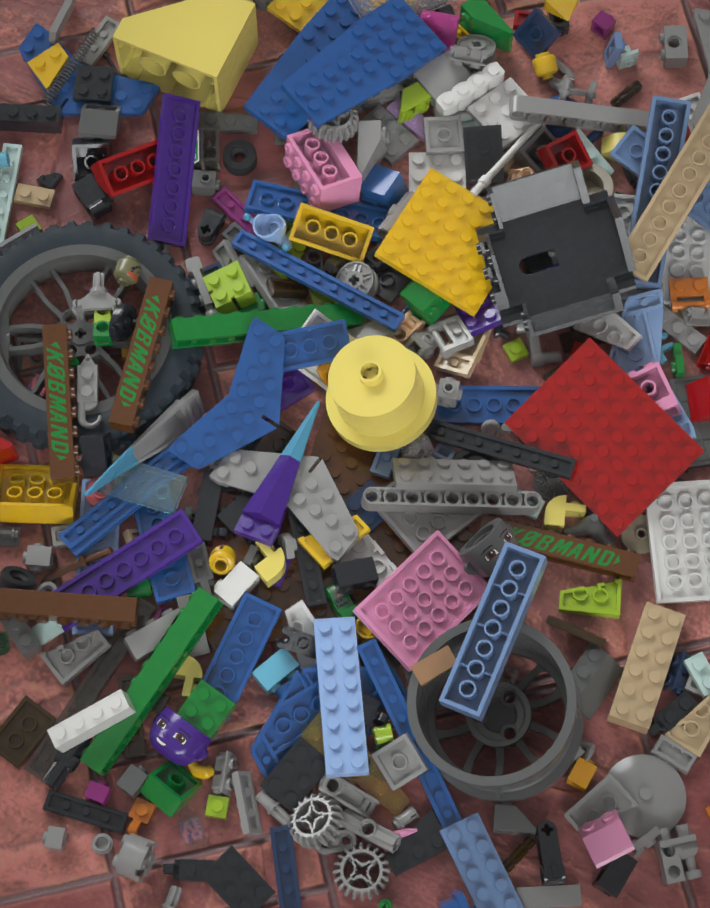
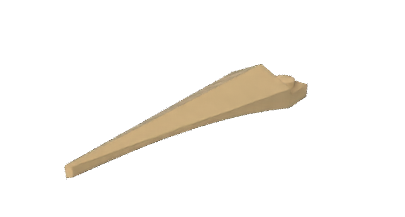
[434,289,493,379]

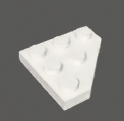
[336,534,397,588]

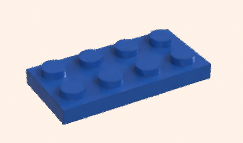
[280,319,350,372]

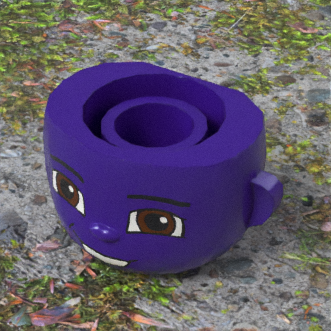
[150,706,212,766]

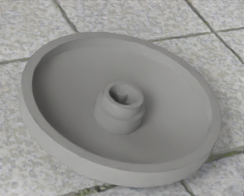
[607,754,686,839]

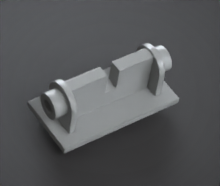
[446,45,487,69]
[681,306,710,326]
[211,751,238,797]

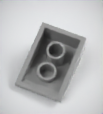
[357,120,391,183]

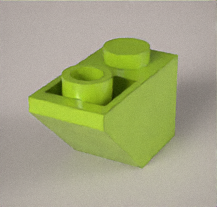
[397,82,431,124]

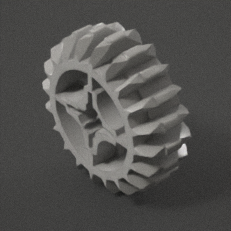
[307,107,359,144]
[288,793,345,850]
[333,843,390,902]

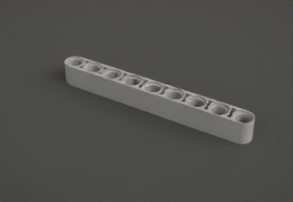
[509,95,649,133]
[361,487,542,515]

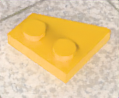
[27,43,69,92]

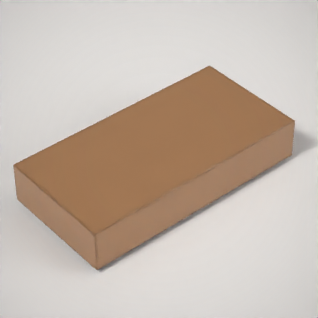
[410,645,456,686]

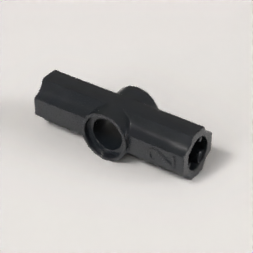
[42,737,93,791]

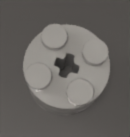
[112,833,158,883]

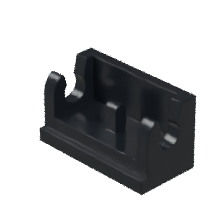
[592,854,638,898]

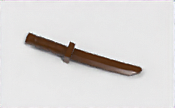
[40,547,113,584]

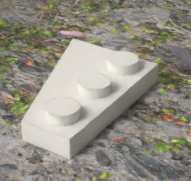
[285,600,316,673]

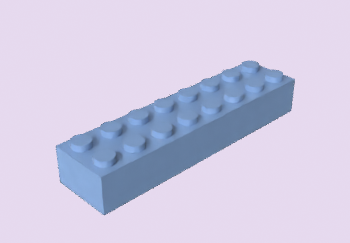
[439,541,548,721]

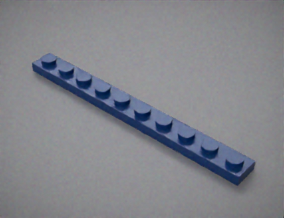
[231,229,405,333]
[356,638,462,829]

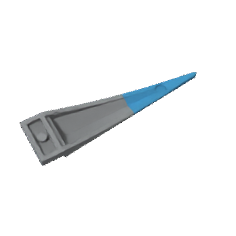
[83,389,205,496]

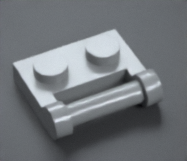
[427,315,475,359]

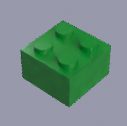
[177,679,238,739]

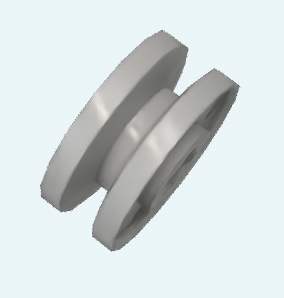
[457,34,496,70]
[336,261,379,298]

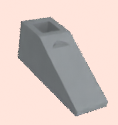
[123,608,180,663]

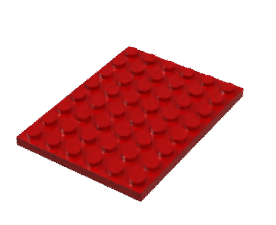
[504,337,705,537]

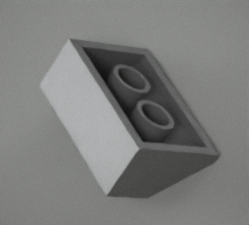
[561,643,623,720]

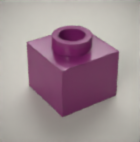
[590,10,616,40]
[84,780,112,806]

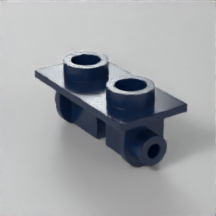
[663,651,692,695]

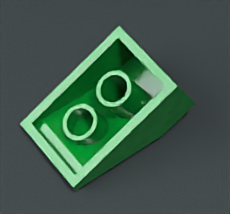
[459,0,514,53]

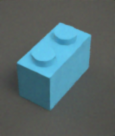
[252,649,300,696]

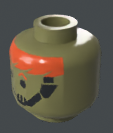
[113,256,142,287]

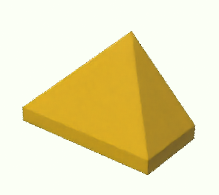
[544,0,580,21]

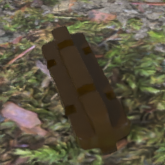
[610,80,642,107]
[502,836,536,872]

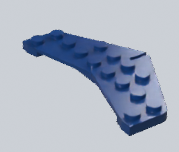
[19,23,161,117]
[168,317,285,469]
[250,666,407,779]

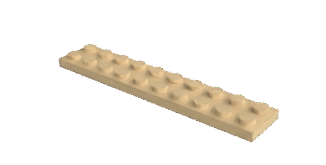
[628,104,710,284]

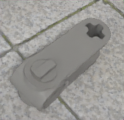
[318,776,380,819]

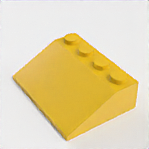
[0,464,79,524]

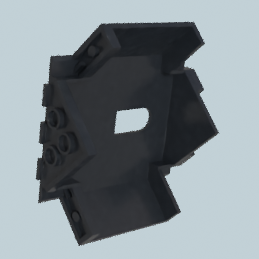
[475,160,637,338]

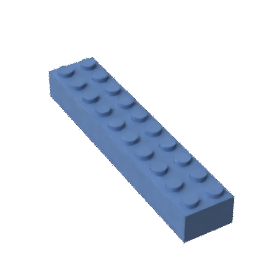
[628,95,691,291]

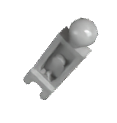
[184,256,219,316]

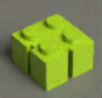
[202,260,257,314]

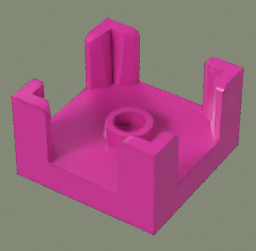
[420,9,460,53]

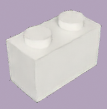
[214,561,260,611]

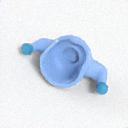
[243,213,293,252]

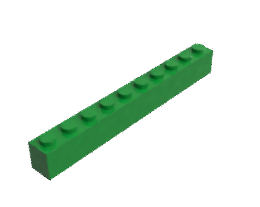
[168,302,365,349]
[80,587,224,777]

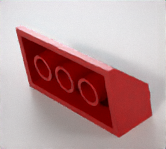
[90,139,158,198]

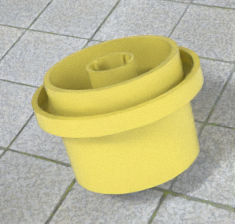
[326,335,438,452]

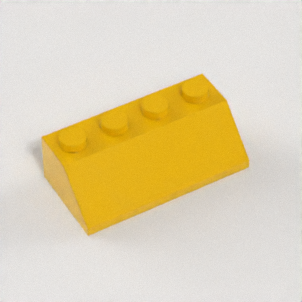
[288,202,375,262]

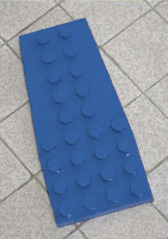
[244,0,371,141]
[280,0,448,129]

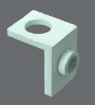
[616,45,639,70]
[31,621,65,646]

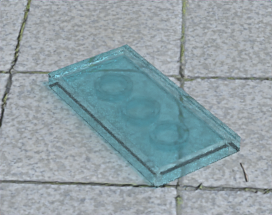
[98,455,188,514]

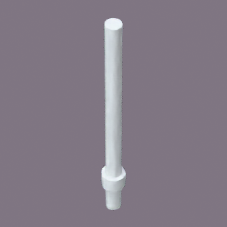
[470,123,542,197]

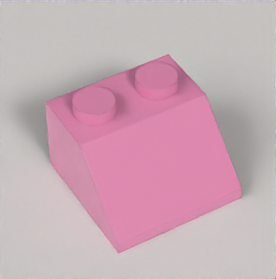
[578,809,635,869]

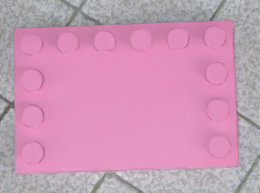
[353,530,488,672]

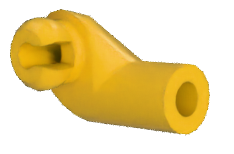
[187,761,214,780]

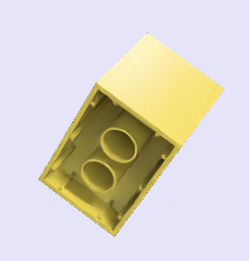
[113,0,259,112]

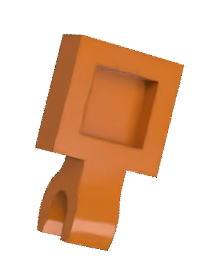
[127,797,157,835]

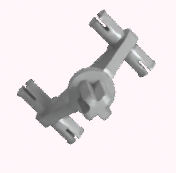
[549,76,599,104]
[72,272,122,321]

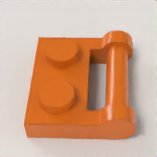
[668,277,710,312]

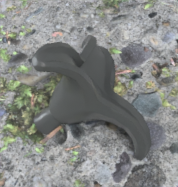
[563,509,616,545]

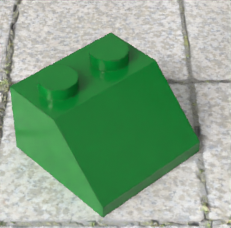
[399,280,451,325]
[140,760,203,818]

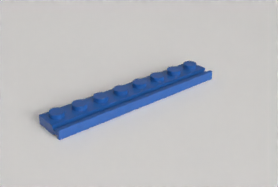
[58,444,191,559]

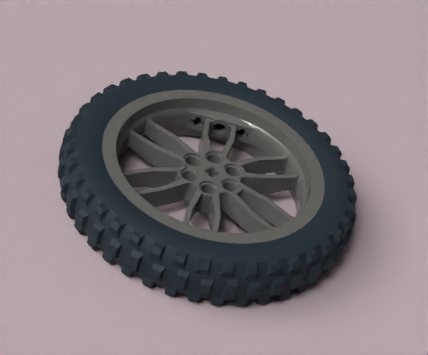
[0,221,204,455]

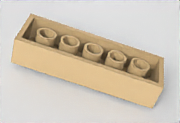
[606,602,686,735]

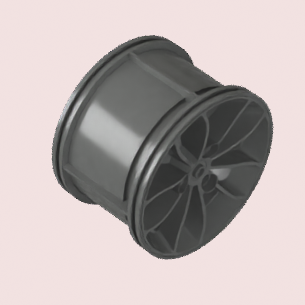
[407,620,584,802]

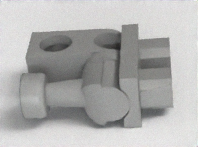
[654,824,703,886]

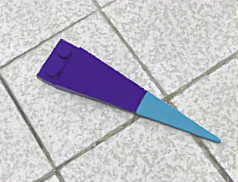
[234,400,320,547]

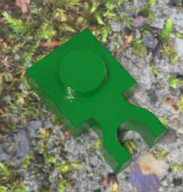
[670,343,685,379]

